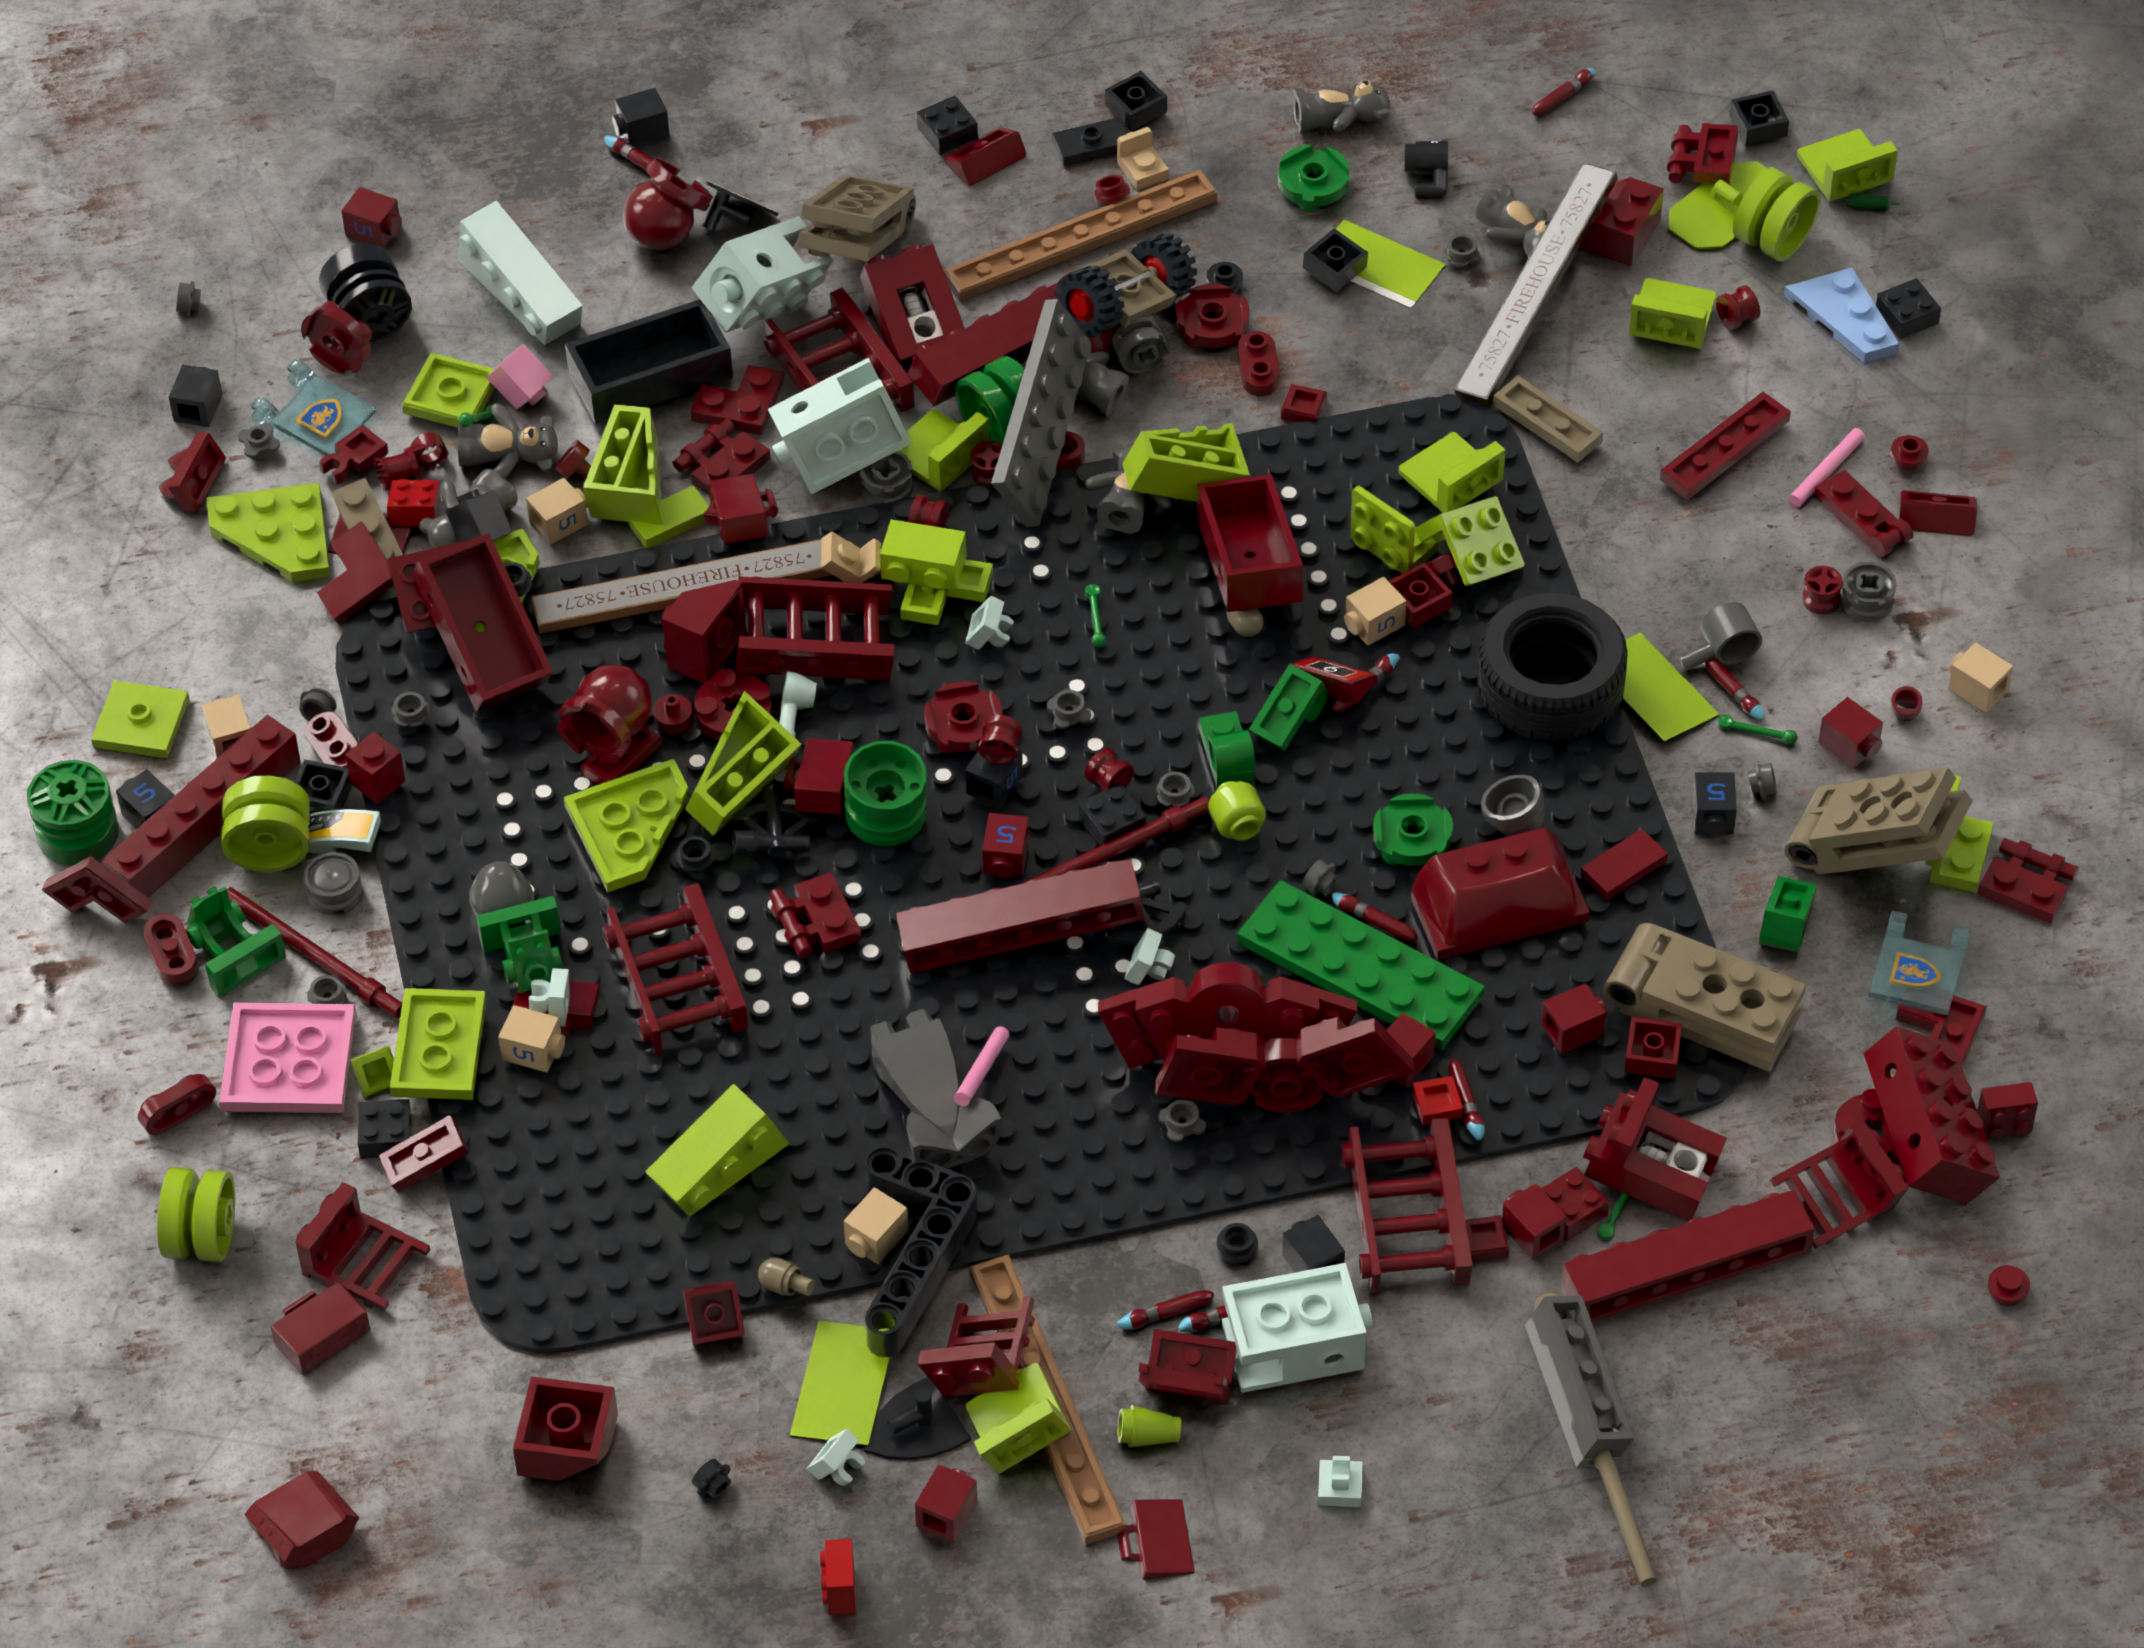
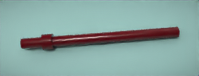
[1021,796,1209,884]
[227,887,402,1019]

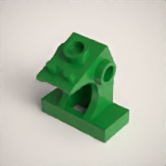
[185,886,286,997]
[476,896,563,993]

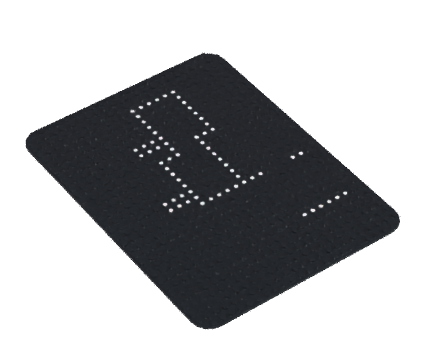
[335,394,1749,1353]

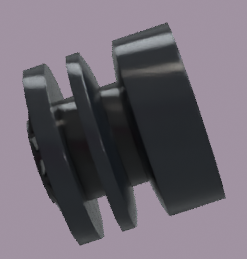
[319,243,412,342]

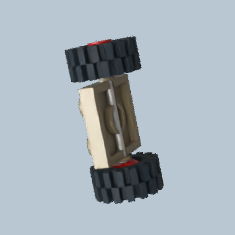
[1054,233,1197,338]

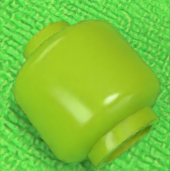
[1208,781,1266,841]

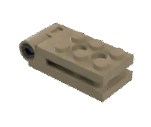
[797,174,916,264]
[1785,767,1973,875]
[1603,923,1806,1072]

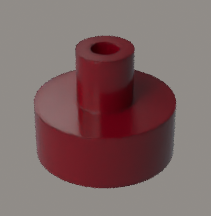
[554,440,591,479]
[1426,551,1460,587]
[653,694,693,734]

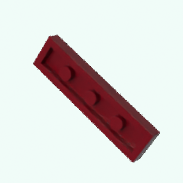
[1660,391,1791,500]

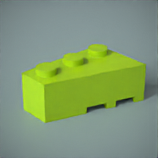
[583,404,663,525]
[1122,423,1250,502]
[685,691,801,836]
[645,1084,790,1217]

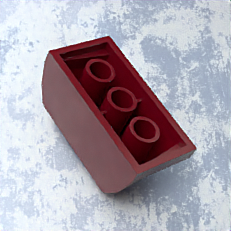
[1411,828,1590,960]

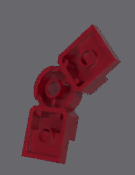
[1098,962,1357,1069]
[1156,1017,1414,1112]

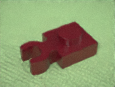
[319,424,389,485]

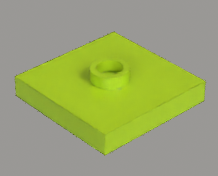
[402,352,495,428]
[91,680,190,759]

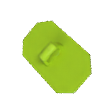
[1669,161,1768,249]

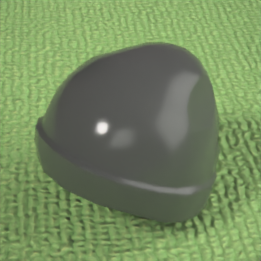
[1481,775,1545,836]
[469,861,534,928]

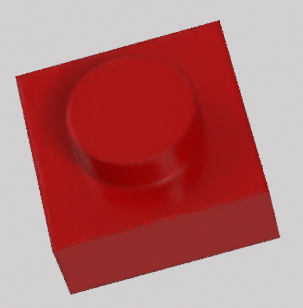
[1412,1075,1463,1125]

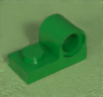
[1249,664,1328,751]
[1198,711,1255,787]
[1759,876,1817,954]

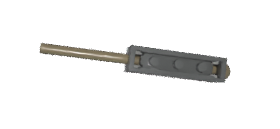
[1525,1292,1657,1587]

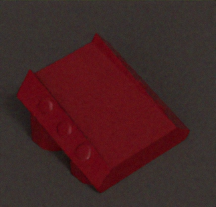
[244,1471,359,1569]

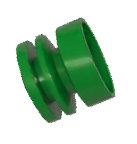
[844,741,927,846]
[27,760,119,866]

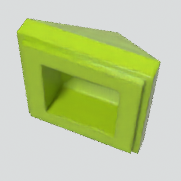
[350,1045,394,1098]

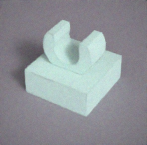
[965,596,1014,650]
[1124,928,1175,985]
[529,968,570,1026]
[807,1429,865,1486]
[1318,1456,1363,1507]

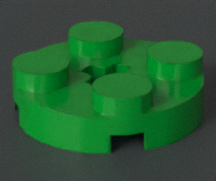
[1278,145,1349,211]
[1373,793,1453,866]

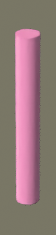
[1789,428,1865,507]
[954,1027,1009,1106]

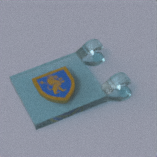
[251,359,376,456]
[1868,911,1971,1015]

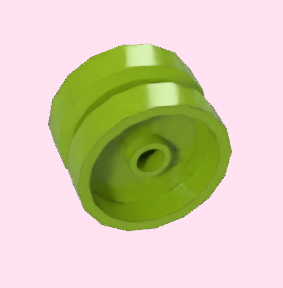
[1733,167,1821,262]
[221,775,310,872]
[157,1167,236,1263]

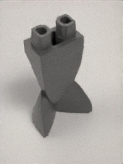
[870,1008,1001,1169]

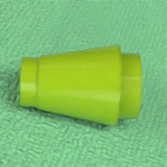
[1117,1405,1181,1448]

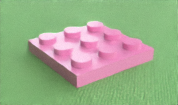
[219,1003,356,1113]

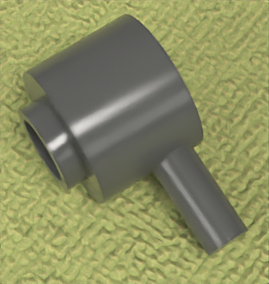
[1679,602,1762,671]

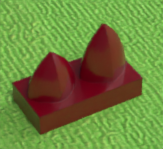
[159,432,227,513]

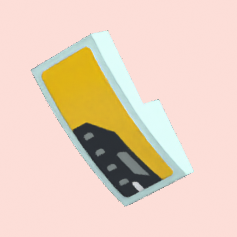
[308,809,381,854]

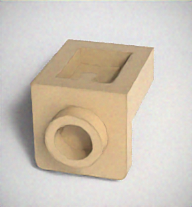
[1117,127,1169,191]
[821,531,881,583]

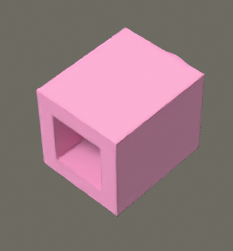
[486,344,554,410]

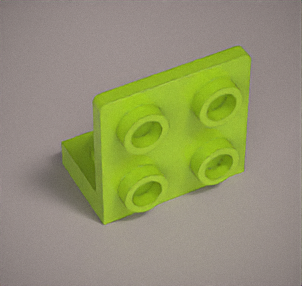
[1797,129,1898,202]
[1629,278,1716,349]
[898,409,990,492]
[1398,432,1505,513]
[1350,486,1438,574]
[1415,496,1524,586]
[1925,775,1994,893]
[966,1363,1072,1474]

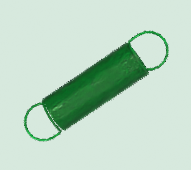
[1840,193,1900,210]

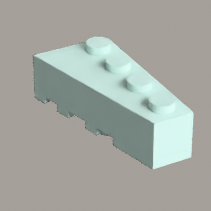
[457,200,583,345]

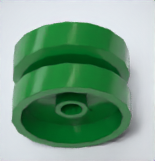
[955,356,1025,444]

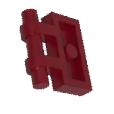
[1667,123,1738,184]
[672,418,771,495]
[1977,838,2079,924]
[769,872,862,958]

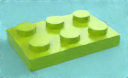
[390,988,487,1100]

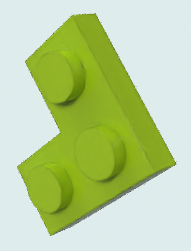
[900,560,993,625]

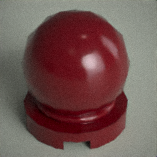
[623,157,713,251]
[557,664,652,764]

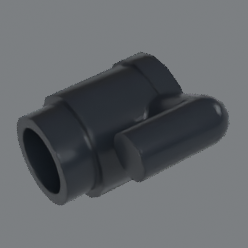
[1405,140,1448,197]

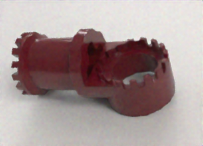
[373,432,449,490]

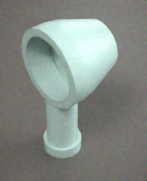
[779,671,817,737]

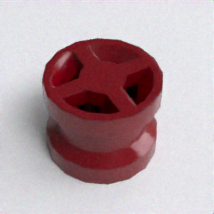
[1716,285,1761,330]
[970,440,1003,484]
[908,494,949,528]
[1802,566,1843,614]
[978,715,1022,764]
[1084,748,1134,791]

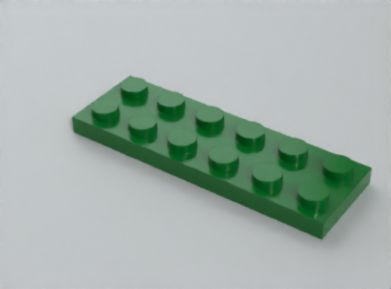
[1237,880,1485,1050]

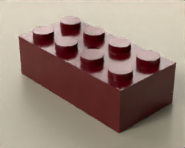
[1197,474,1303,612]
[412,533,553,712]
[1863,1026,2000,1205]

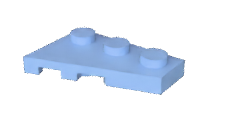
[1784,267,1899,363]

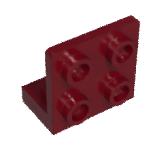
[387,541,463,633]

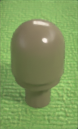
[1227,608,1263,637]
[758,1258,815,1296]

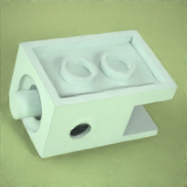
[691,216,834,333]
[768,358,912,495]
[1222,1263,1373,1393]

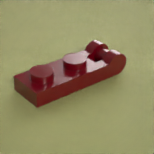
[1814,470,1914,557]

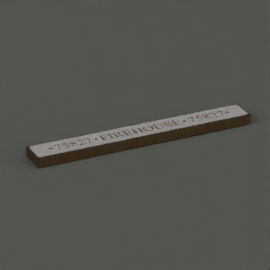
[1454,162,1618,407]

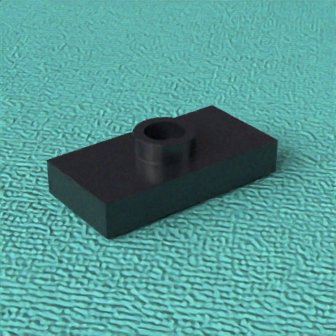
[1052,117,1128,166]

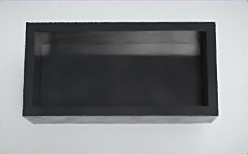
[565,299,733,424]

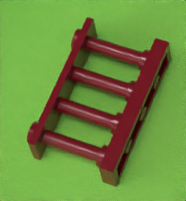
[762,287,915,412]
[736,576,894,681]
[602,883,748,1056]
[1342,1118,1473,1294]

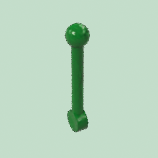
[459,406,495,427]
[1085,584,1107,648]
[1718,715,1798,745]
[1597,1193,1629,1241]

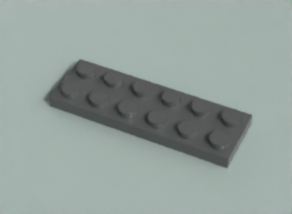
[991,299,1092,527]

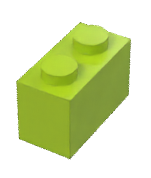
[880,520,967,591]

